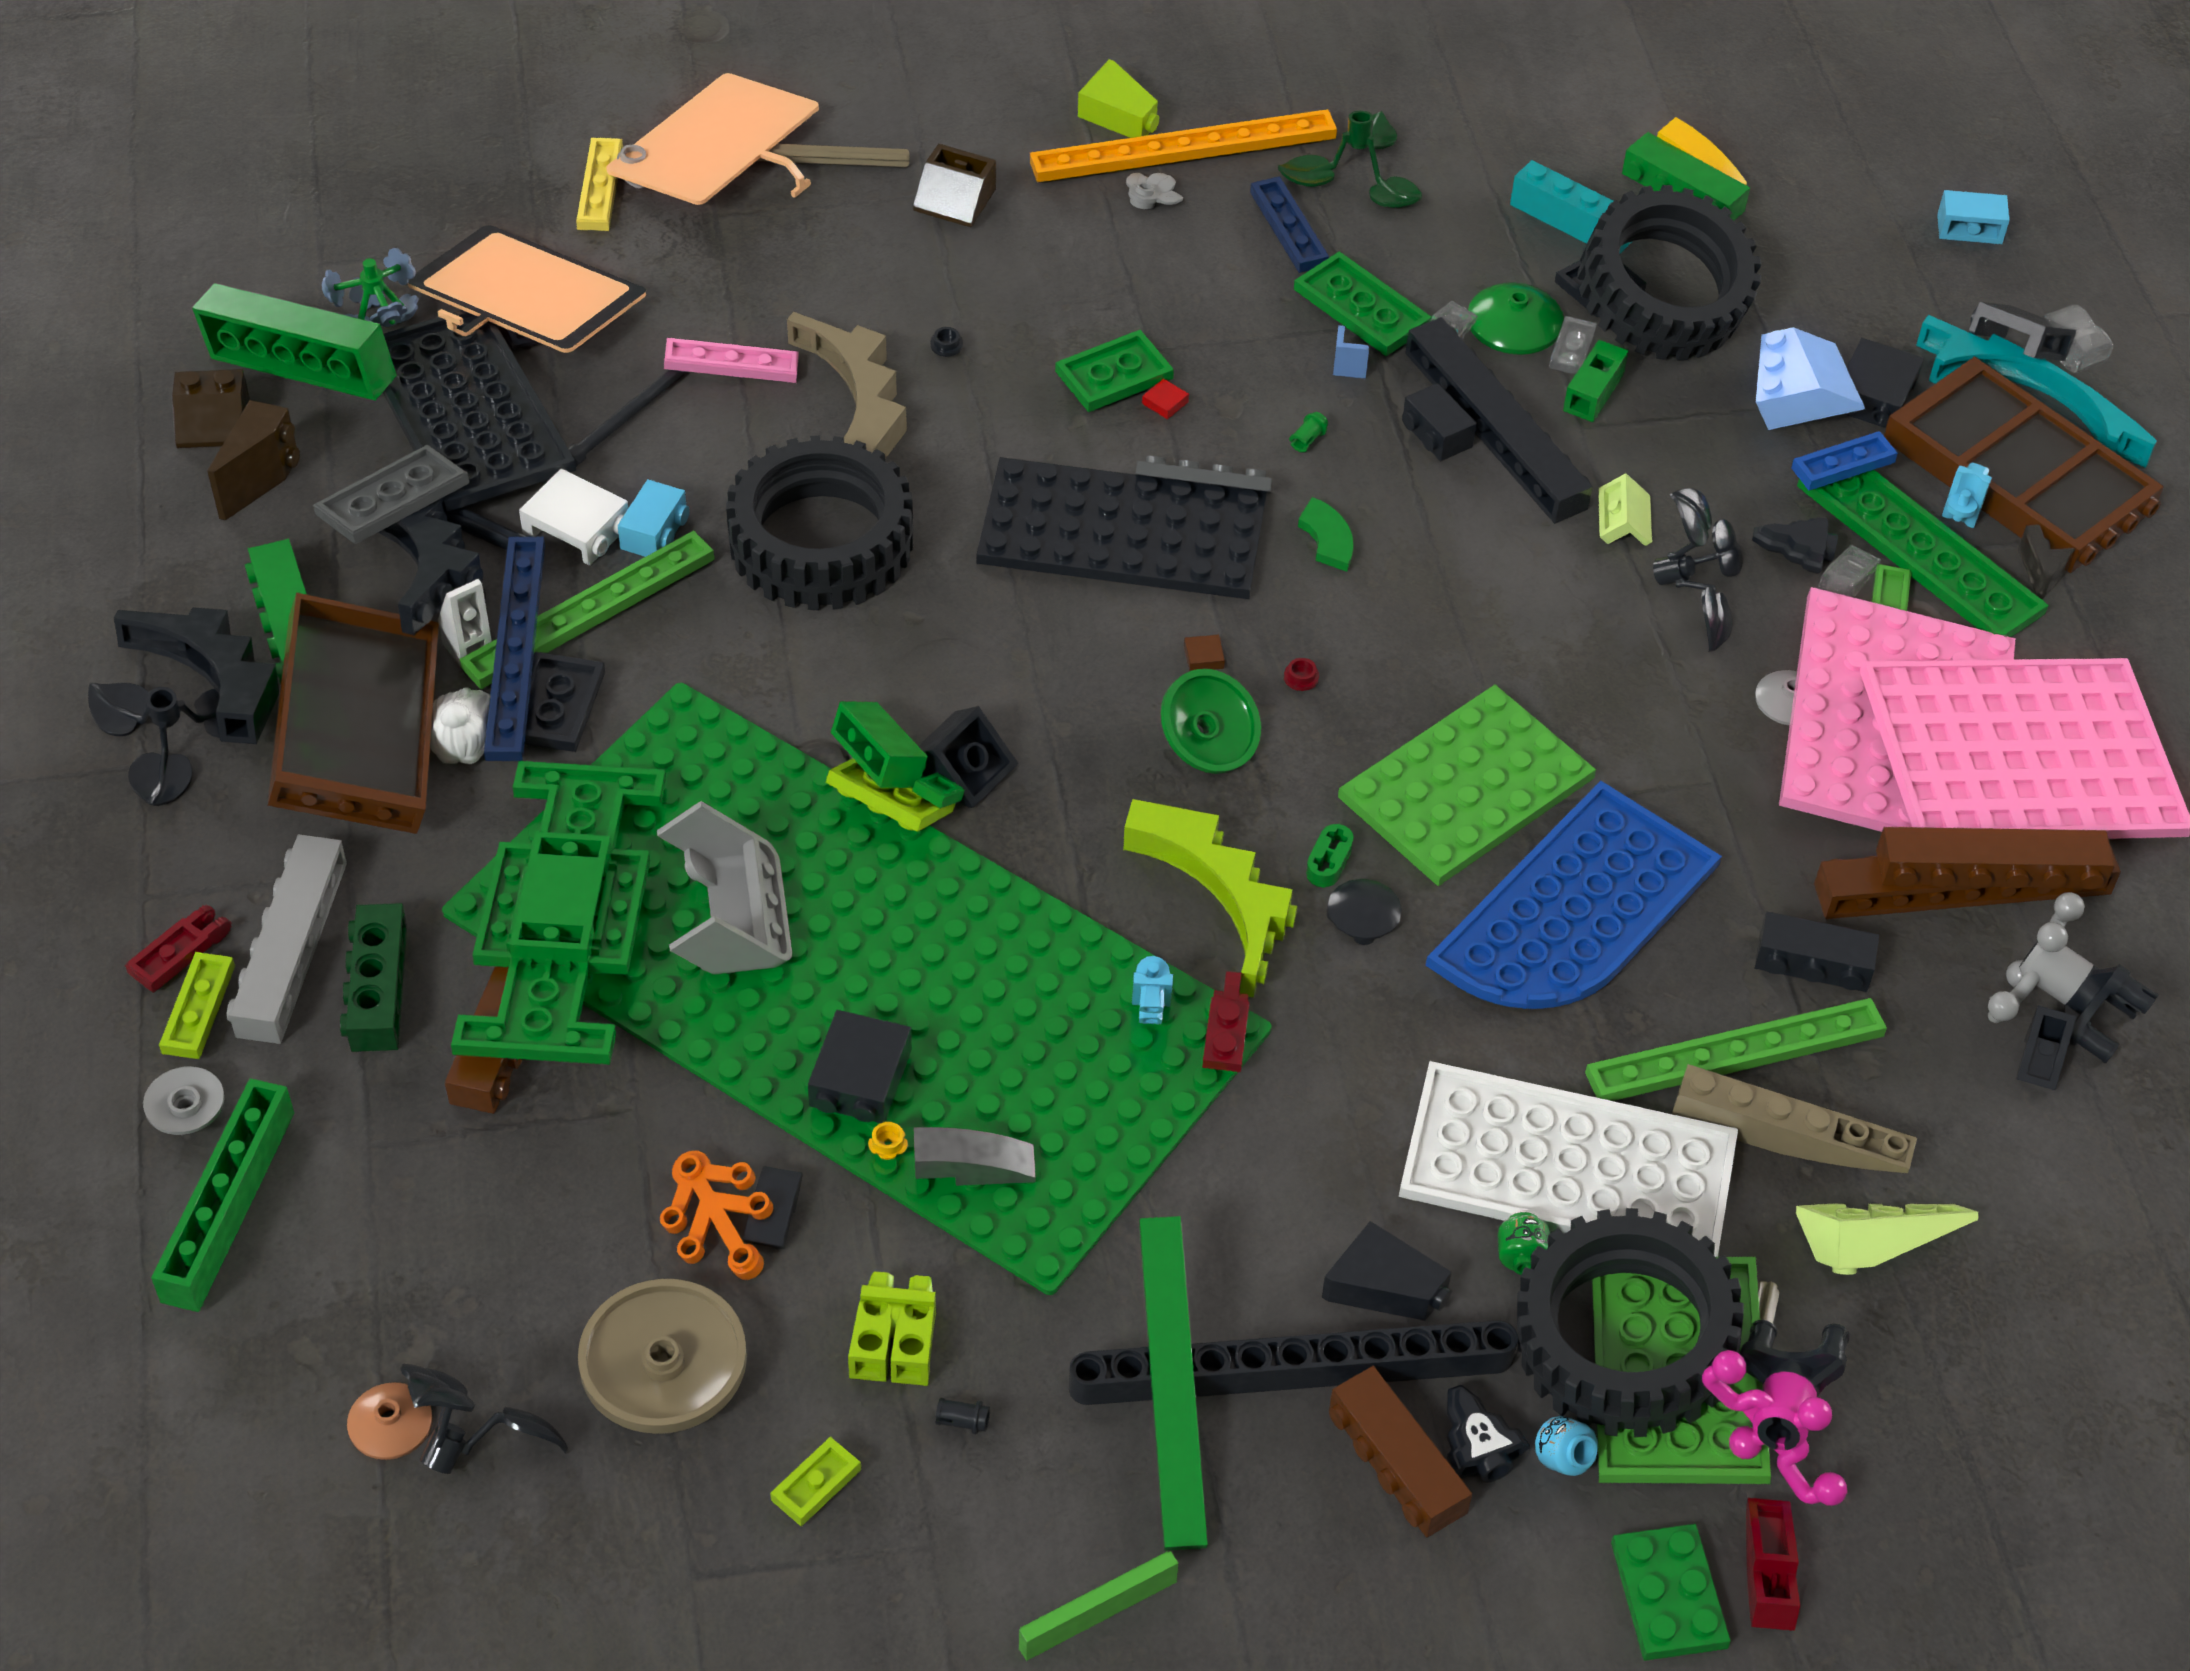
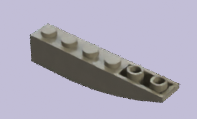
[1672,1064,1917,1173]

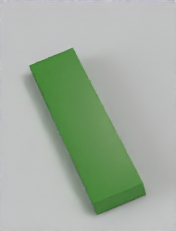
[1019,1551,1178,1661]

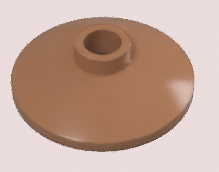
[347,1383,433,1460]

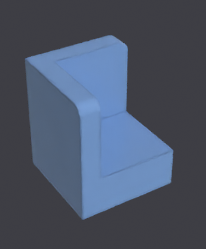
[1333,325,1369,379]

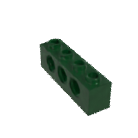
[340,903,407,1052]

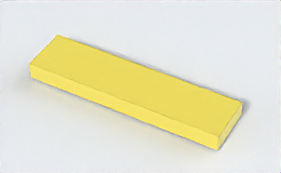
[576,138,623,231]

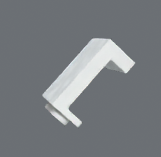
[519,469,628,566]

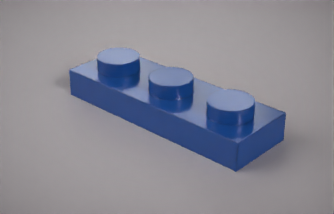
[1791,431,1898,490]

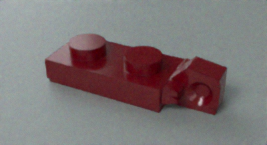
[1202,971,1250,1072]

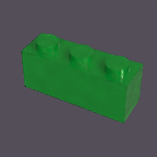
[830,701,928,788]

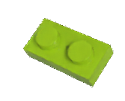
[770,1437,861,1527]

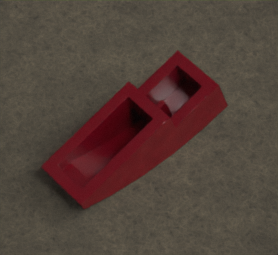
[1746,1498,1800,1631]

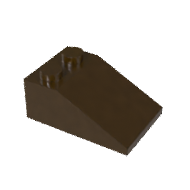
[207,400,300,520]

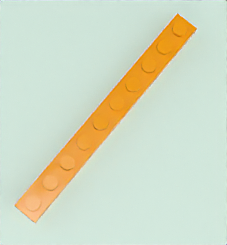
[1030,109,1337,182]

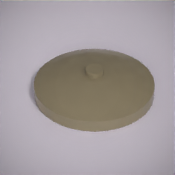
[578,1279,747,1434]

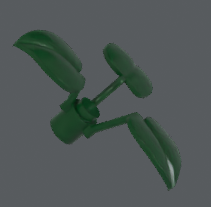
[1278,111,1422,207]

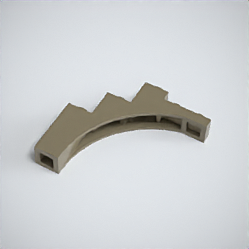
[787,312,907,459]

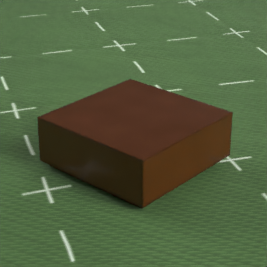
[1184,634,1225,671]

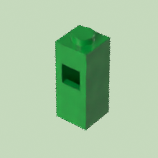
[1563,340,1629,422]

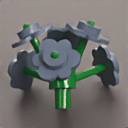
[322,248,419,327]

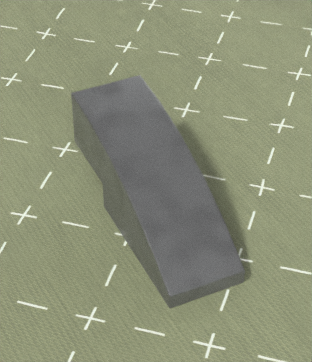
[914,1127,1036,1186]

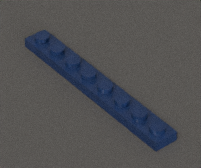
[484,537,545,761]

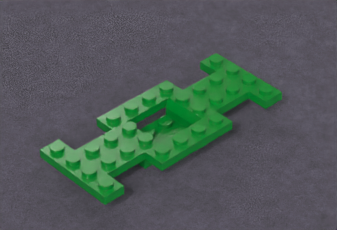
[451,761,666,1065]

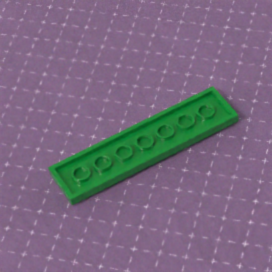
[1797,470,2048,637]

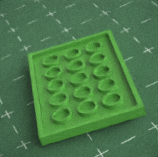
[1338,685,1596,886]
[1592,1257,1771,1484]

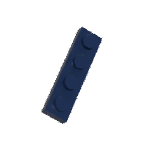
[1250,176,1329,273]

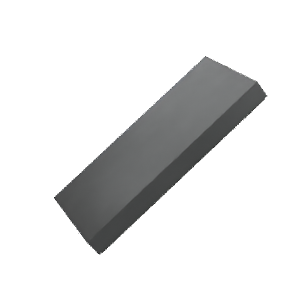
[313,445,470,544]

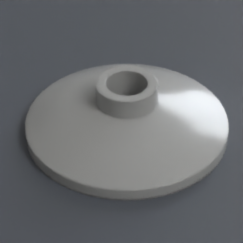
[1755,670,1797,726]
[143,1066,225,1135]

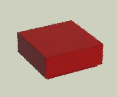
[1142,378,1189,420]

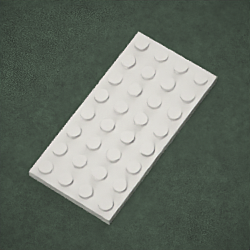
[1399,1061,1738,1257]

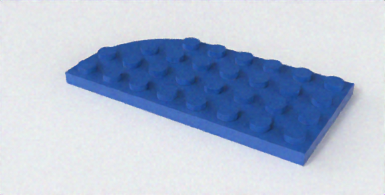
[1426,781,1722,1009]

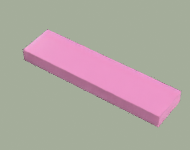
[664,338,799,383]

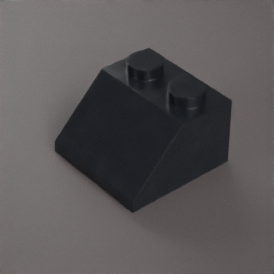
[919,706,1019,808]

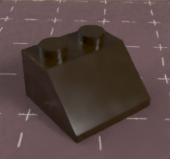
[172,369,250,448]

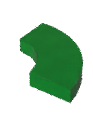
[1298,497,1353,572]

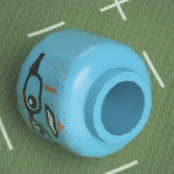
[1535,1416,1598,1476]

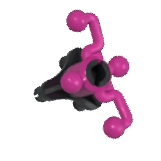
[1702,1320,1850,1506]

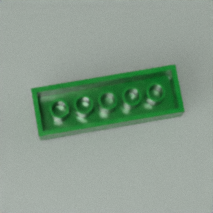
[192,283,397,401]

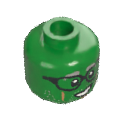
[1497,1212,1550,1275]

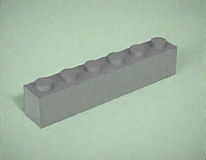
[227,834,347,1044]

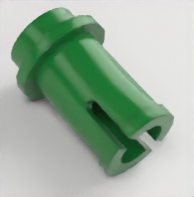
[1289,412,1328,452]

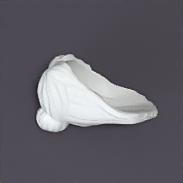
[430,688,490,764]

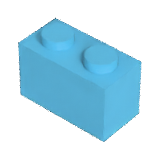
[1937,190,2010,244]
[617,479,689,557]

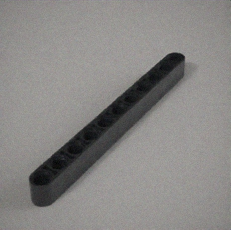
[1069,1321,1518,1405]

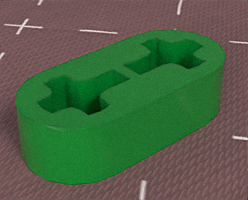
[1306,824,1354,888]

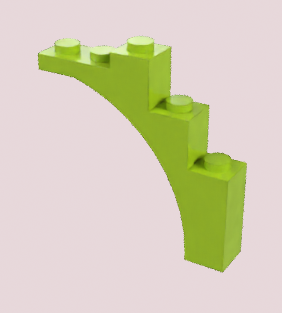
[1123,799,1297,998]

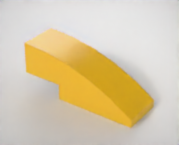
[1657,117,1747,185]

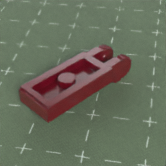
[125,904,232,993]

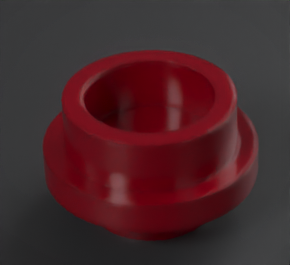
[1284,658,1319,691]

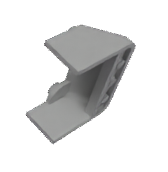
[657,801,792,974]

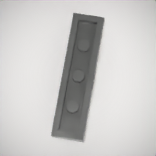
[1135,456,1273,493]

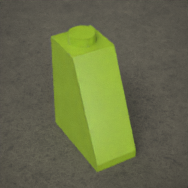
[1078,59,1159,138]

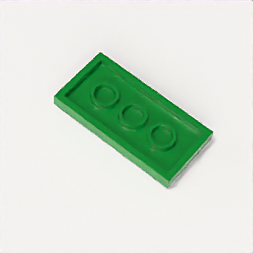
[1294,251,1432,356]

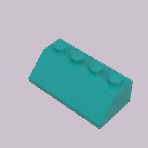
[1510,160,1633,254]

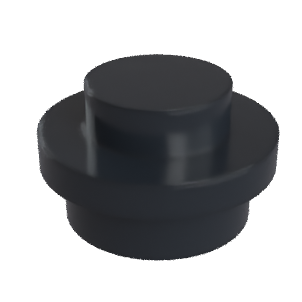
[930,327,963,357]

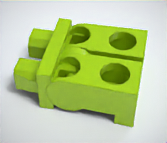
[848,1271,936,1386]

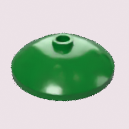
[1467,282,1564,355]
[1161,669,1261,774]

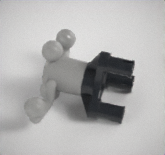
[1988,892,2159,1063]

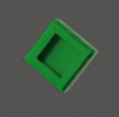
[912,772,965,809]

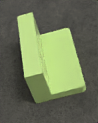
[1599,473,1652,546]

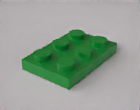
[1055,330,1174,412]
[1611,1524,1731,1661]

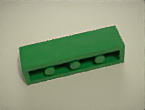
[1622,132,1750,221]

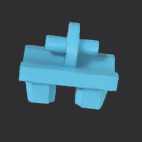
[1942,462,1992,528]
[1132,956,1173,1024]

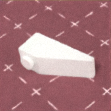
[438,579,492,667]

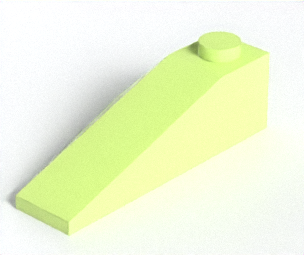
[1796,1204,1978,1275]

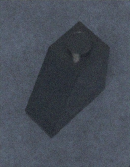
[1322,1221,1452,1321]

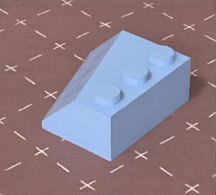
[1756,327,1865,430]

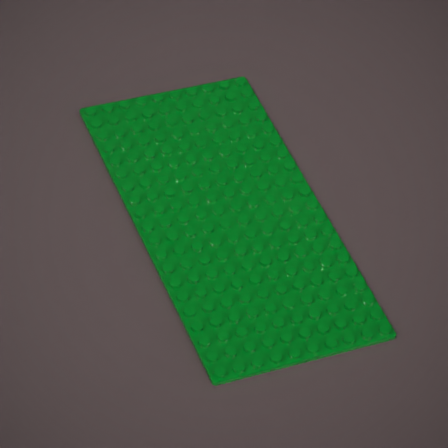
[442,683,1271,1295]

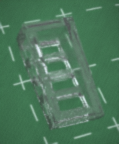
[1818,545,1881,598]

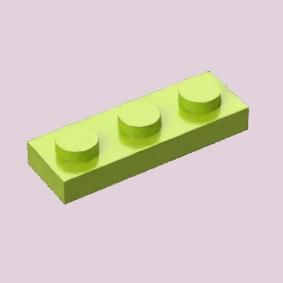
[159,952,235,1059]

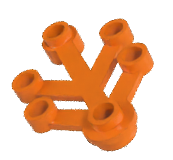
[660,1151,773,1280]

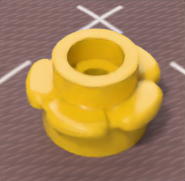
[868,1122,908,1160]

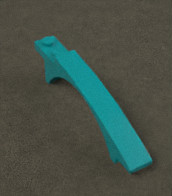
[1916,315,2157,468]

